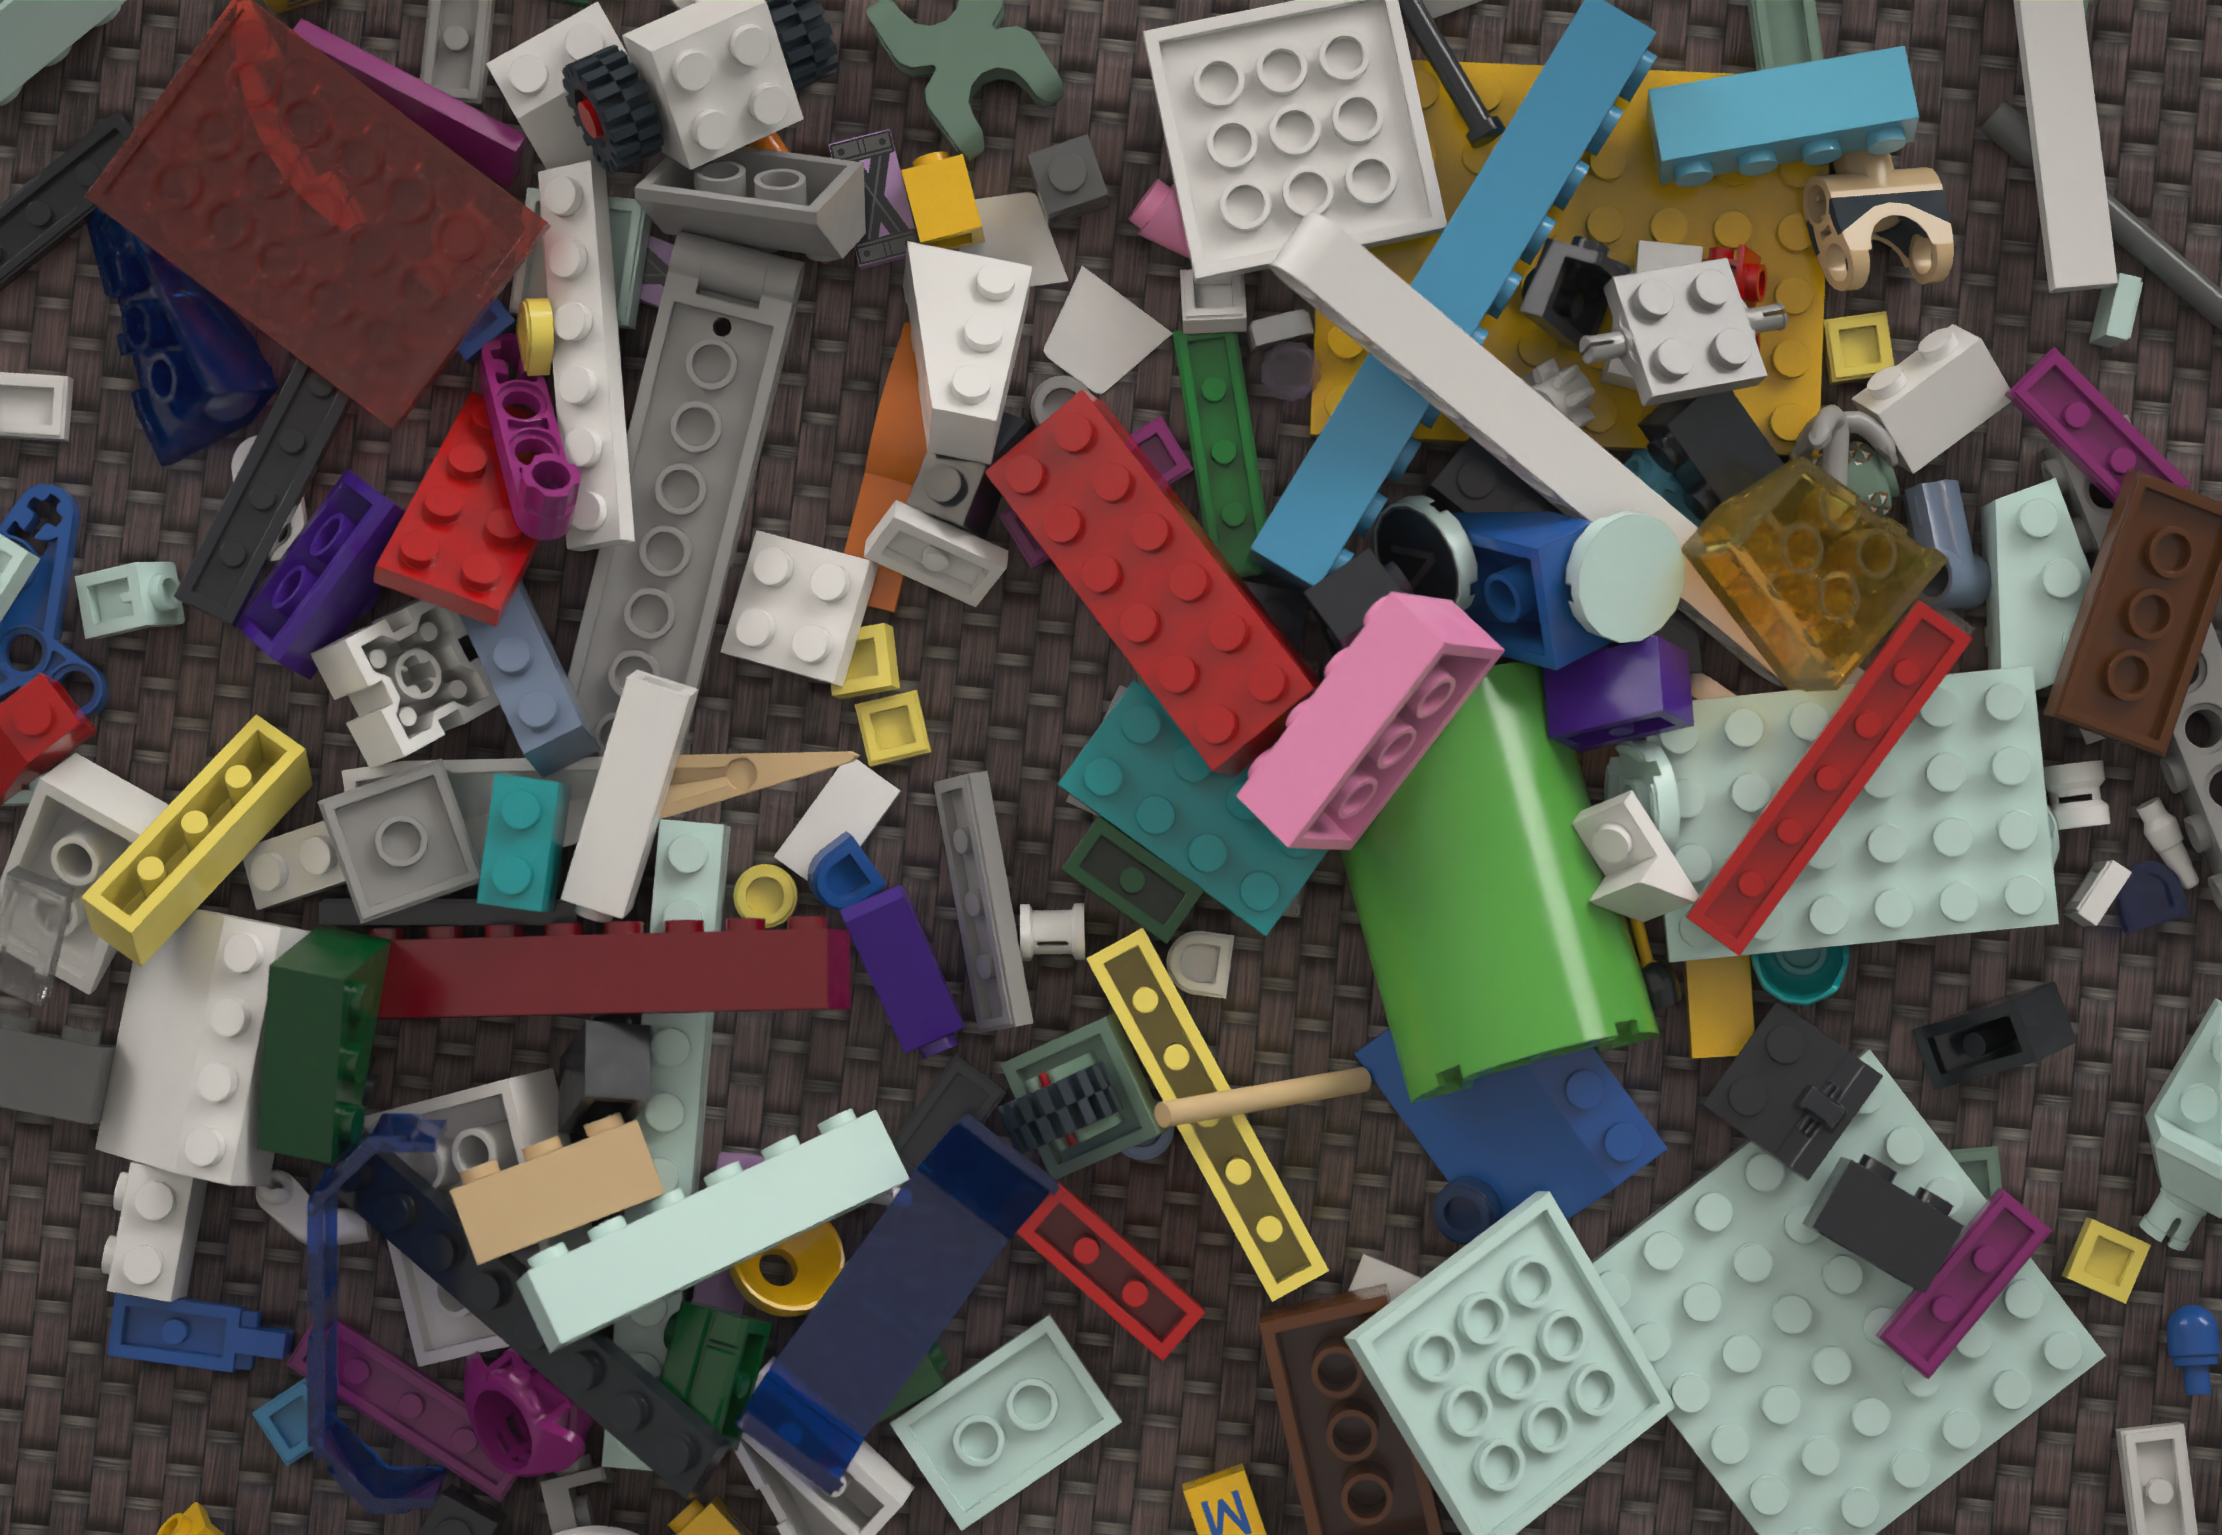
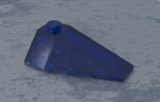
[86,183,279,466]

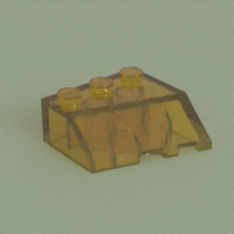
[1681,456,1950,692]

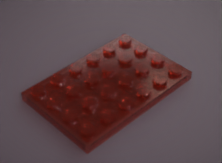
[84,0,551,431]

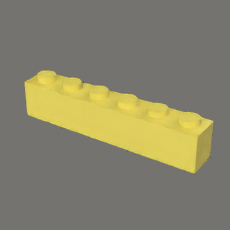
[1086,928,1329,1302]

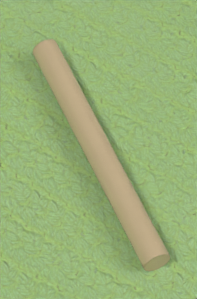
[1154,1067,1371,1128]

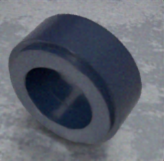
[1433,1176,1501,1245]

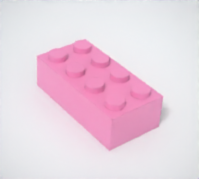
[1236,592,1505,850]

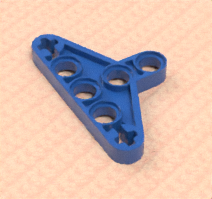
[0,484,109,718]

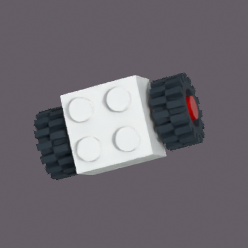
[562,0,838,173]

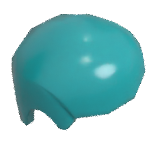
[1751,945,1850,1006]

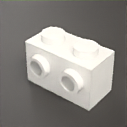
[1851,324,2011,474]
[101,1162,208,1302]

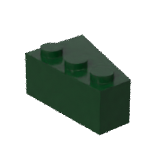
[257,926,391,1164]

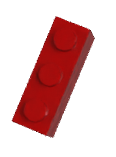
[1016,1180,1206,1362]

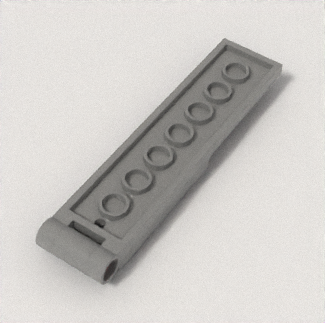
[567,230,805,757]

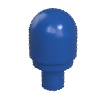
[2166,1304,2221,1396]

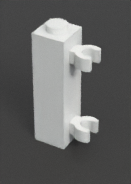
[560,670,699,923]

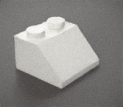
[486,2,631,170]

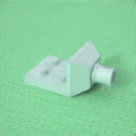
[2139,998,2222,1251]

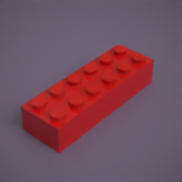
[985,389,1322,778]

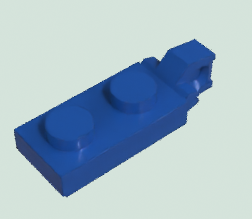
[107,1292,294,1373]

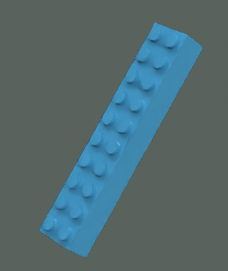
[1246,0,1657,592]

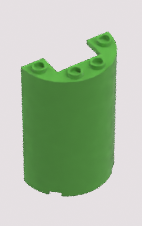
[1339,660,1660,1104]

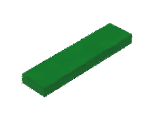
[1172,330,1269,579]

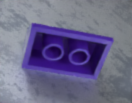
[236,469,406,680]

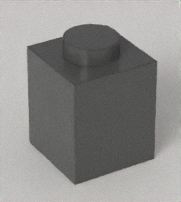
[1027,134,1108,227]

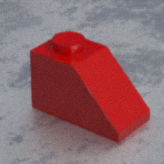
[0,672,97,806]

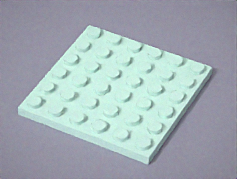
[1591,1049,2106,1535]

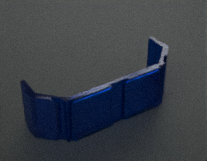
[733,1112,1060,1496]
[307,1113,447,1514]

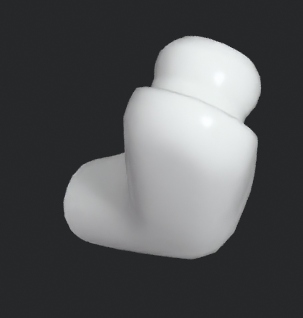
[255,1169,371,1248]

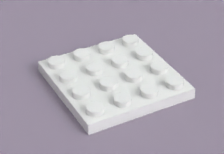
[1143,0,1447,284]

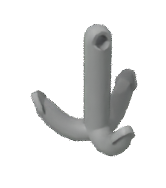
[1789,405,1899,535]

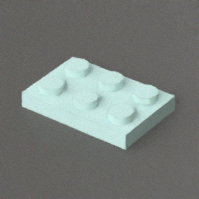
[890,1313,1122,1531]

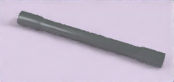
[1980,100,2222,332]

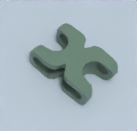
[866,0,1065,161]

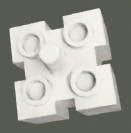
[311,599,500,769]

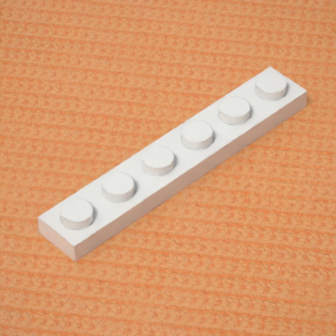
[538,160,635,551]

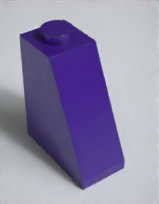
[839,885,966,1060]

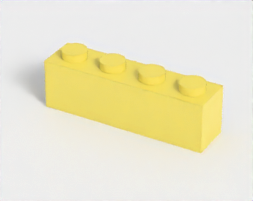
[81,714,313,967]

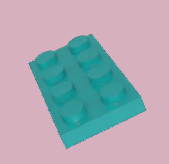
[1057,680,1329,936]

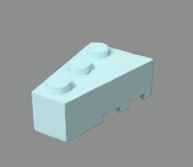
[1980,478,2091,691]

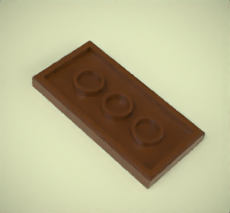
[2043,470,2222,757]

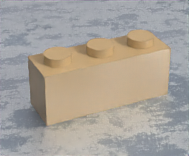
[450,1112,665,1265]

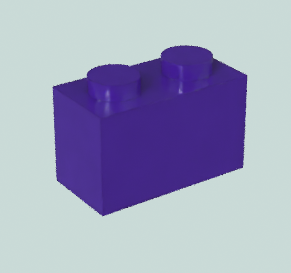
[1543,633,1694,753]

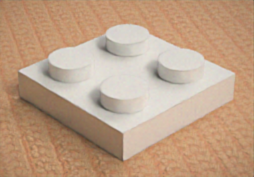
[720,530,879,687]

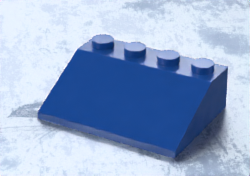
[1353,1028,1668,1220]

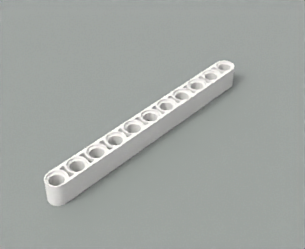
[1269,211,1821,687]

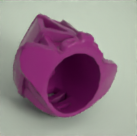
[464,1348,596,1478]

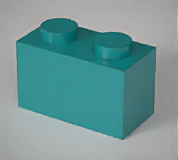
[477,773,572,912]

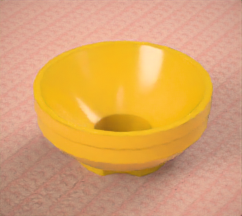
[729,1222,845,1317]

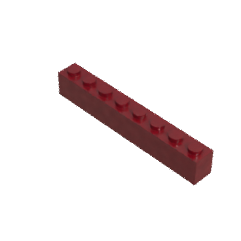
[367,916,851,1020]

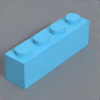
[1647,46,1919,187]

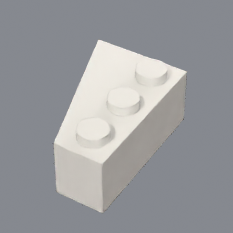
[903,241,1033,465]
[735,1356,915,1535]

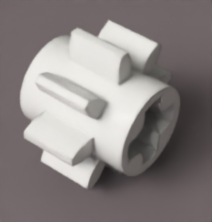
[1521,358,1596,428]

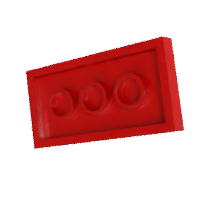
[374,391,541,627]

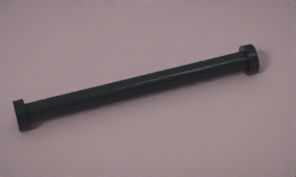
[1398,0,1506,149]

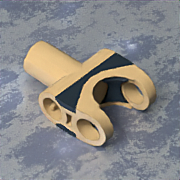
[1802,149,1954,291]

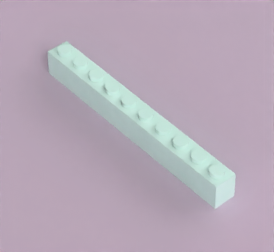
[602,819,731,1471]

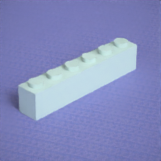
[516,1108,910,1353]

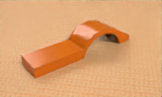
[844,322,927,614]

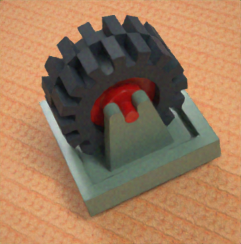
[996,1013,1168,1181]

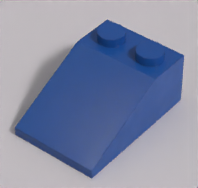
[1451,511,1612,670]

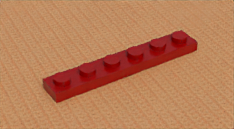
[1685,600,1973,956]

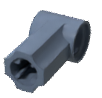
[1902,479,1991,610]

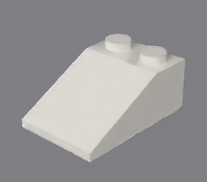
[0,753,169,995]

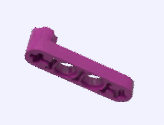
[478,333,580,540]

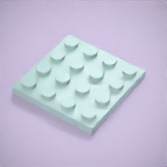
[1344,1191,1676,1535]

